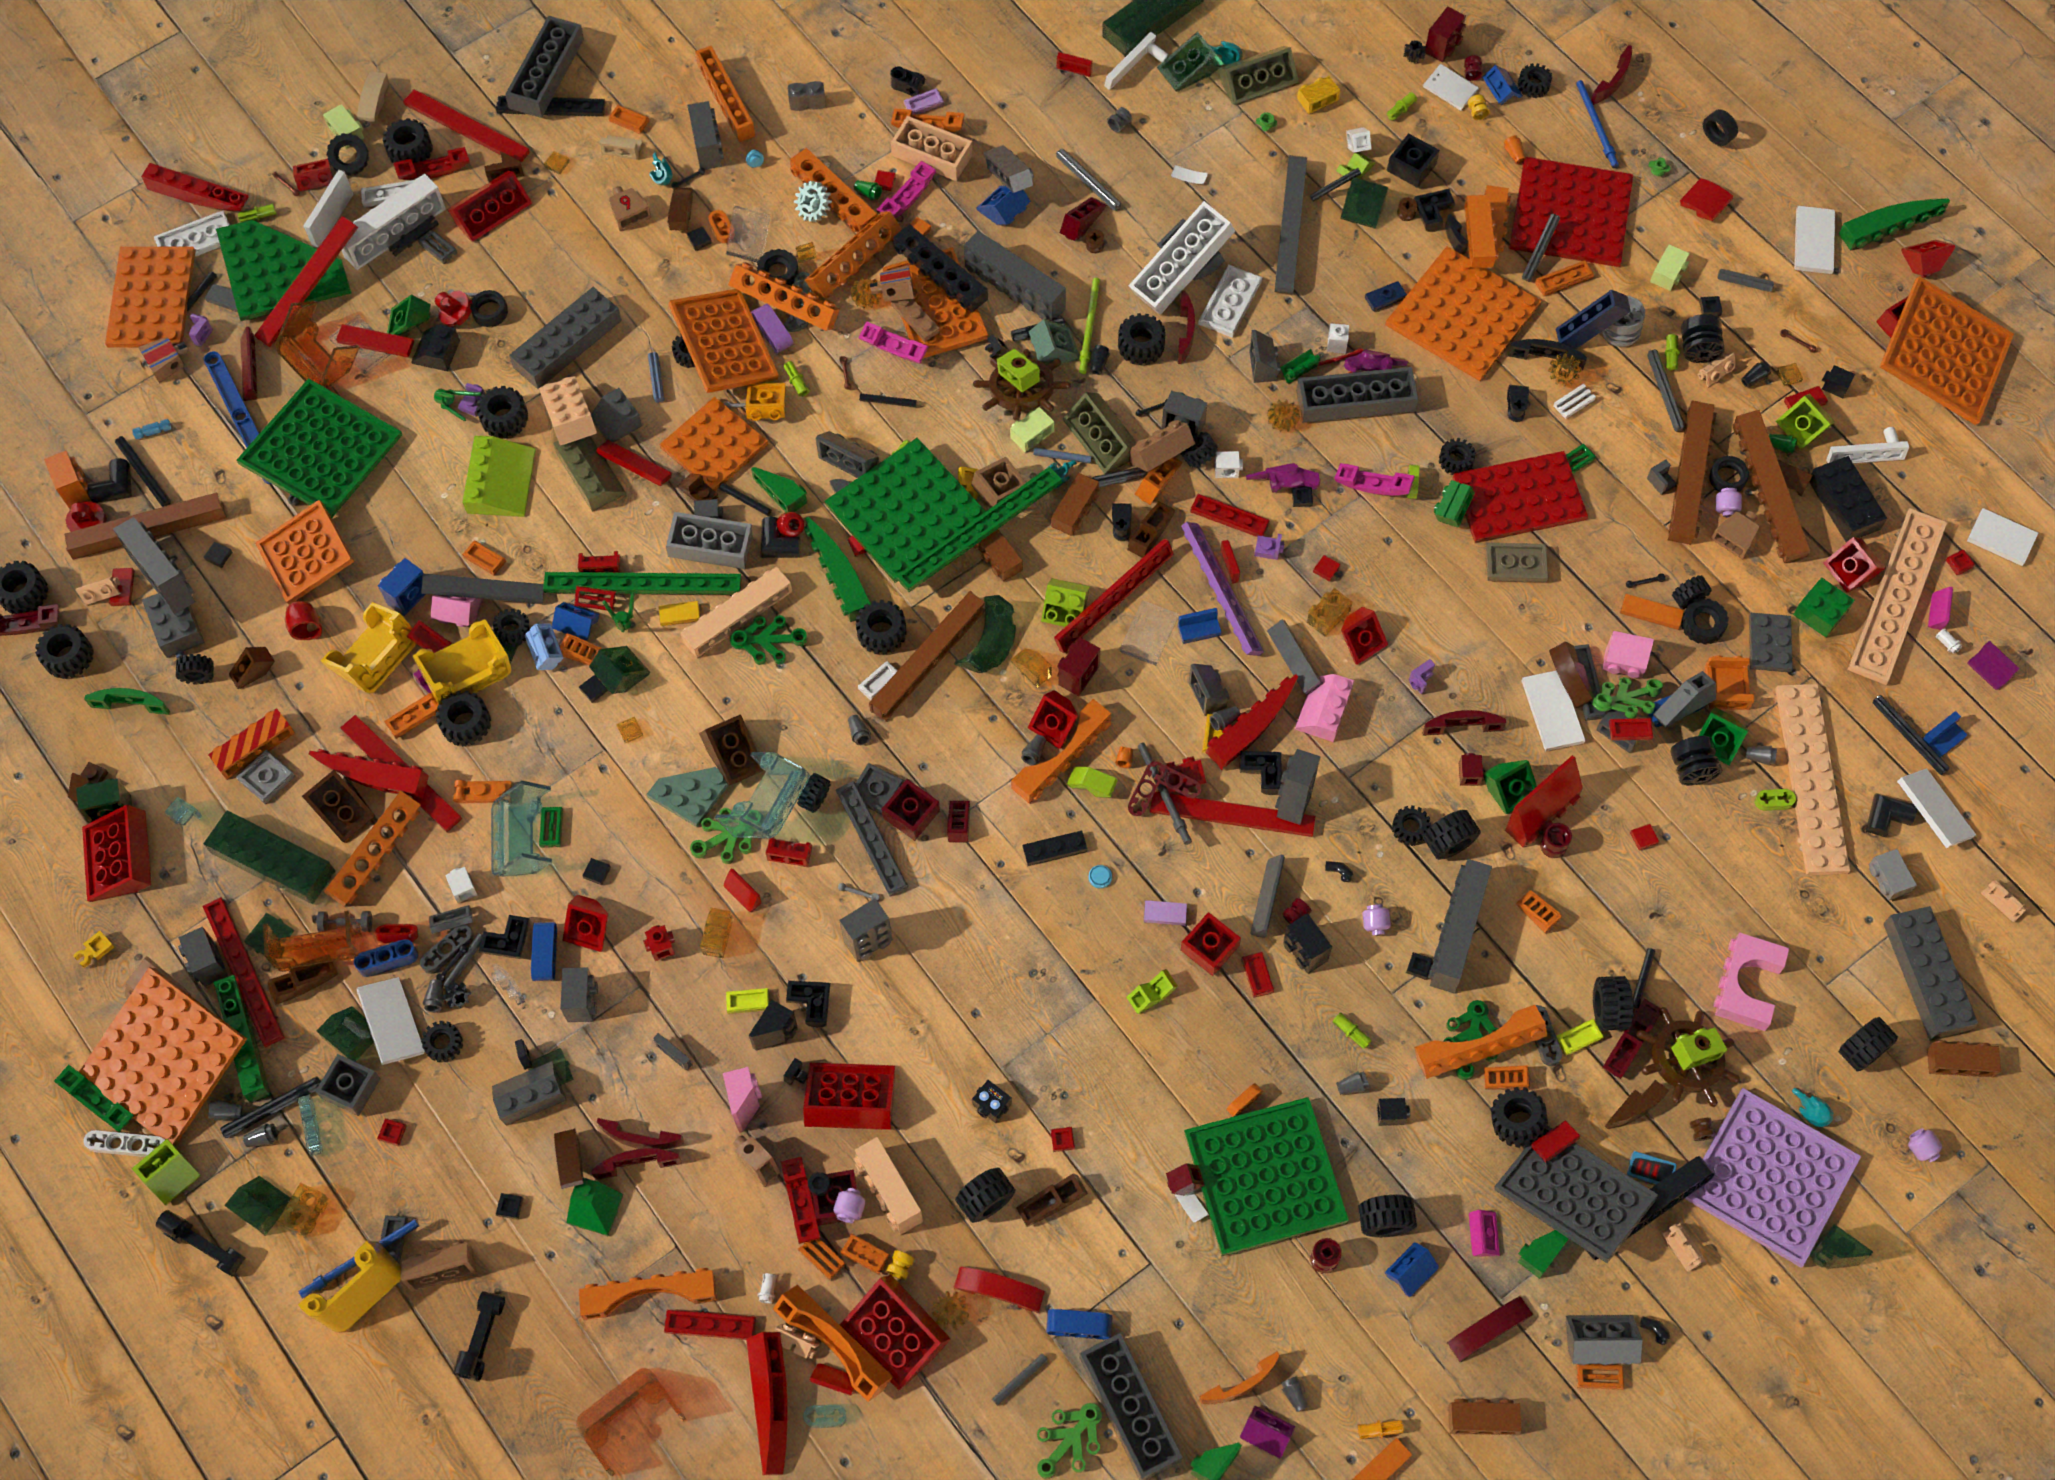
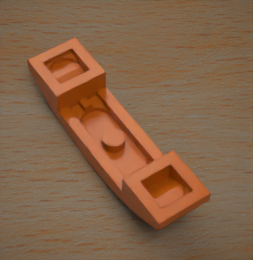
[891,108,965,133]
[1199,1351,1280,1405]

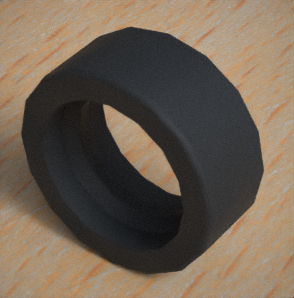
[1703,109,1738,146]
[470,290,508,327]
[1709,456,1749,492]

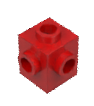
[643,925,675,961]

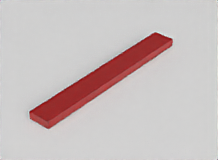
[403,89,530,163]
[254,216,359,347]
[1054,538,1174,653]
[340,715,462,832]
[1150,792,1316,837]
[202,897,285,1048]

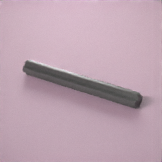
[1056,148,1121,211]
[1647,349,1685,432]

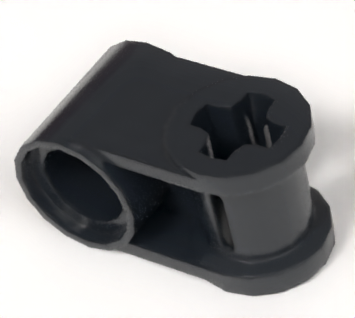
[890,66,926,97]
[1507,385,1529,422]
[1112,503,1132,541]

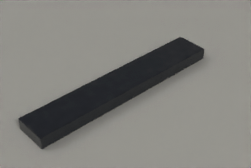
[496,96,606,117]

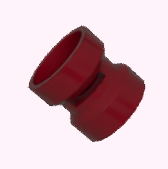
[1464,55,1483,81]
[1282,898,1312,924]

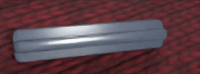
[648,352,664,403]

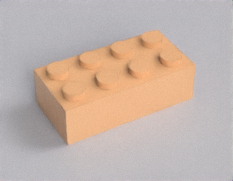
[891,116,973,181]
[539,376,597,446]
[854,1137,923,1235]

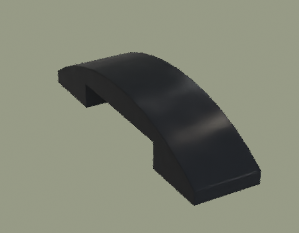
[1508,339,1587,371]

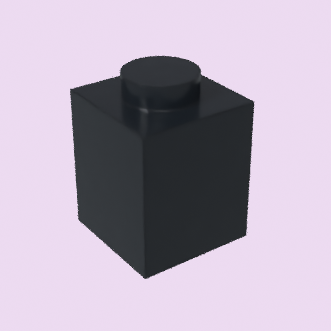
[1822,365,1855,399]
[1377,1098,1410,1126]

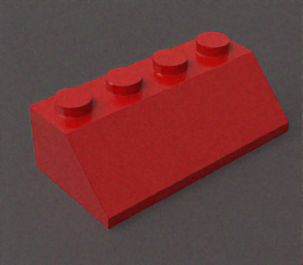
[447,171,532,242]

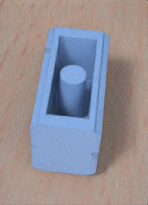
[525,623,563,670]

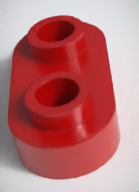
[375,924,418,943]

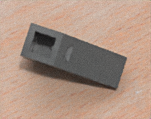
[1653,671,1716,728]

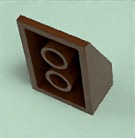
[699,714,766,786]
[302,770,375,842]

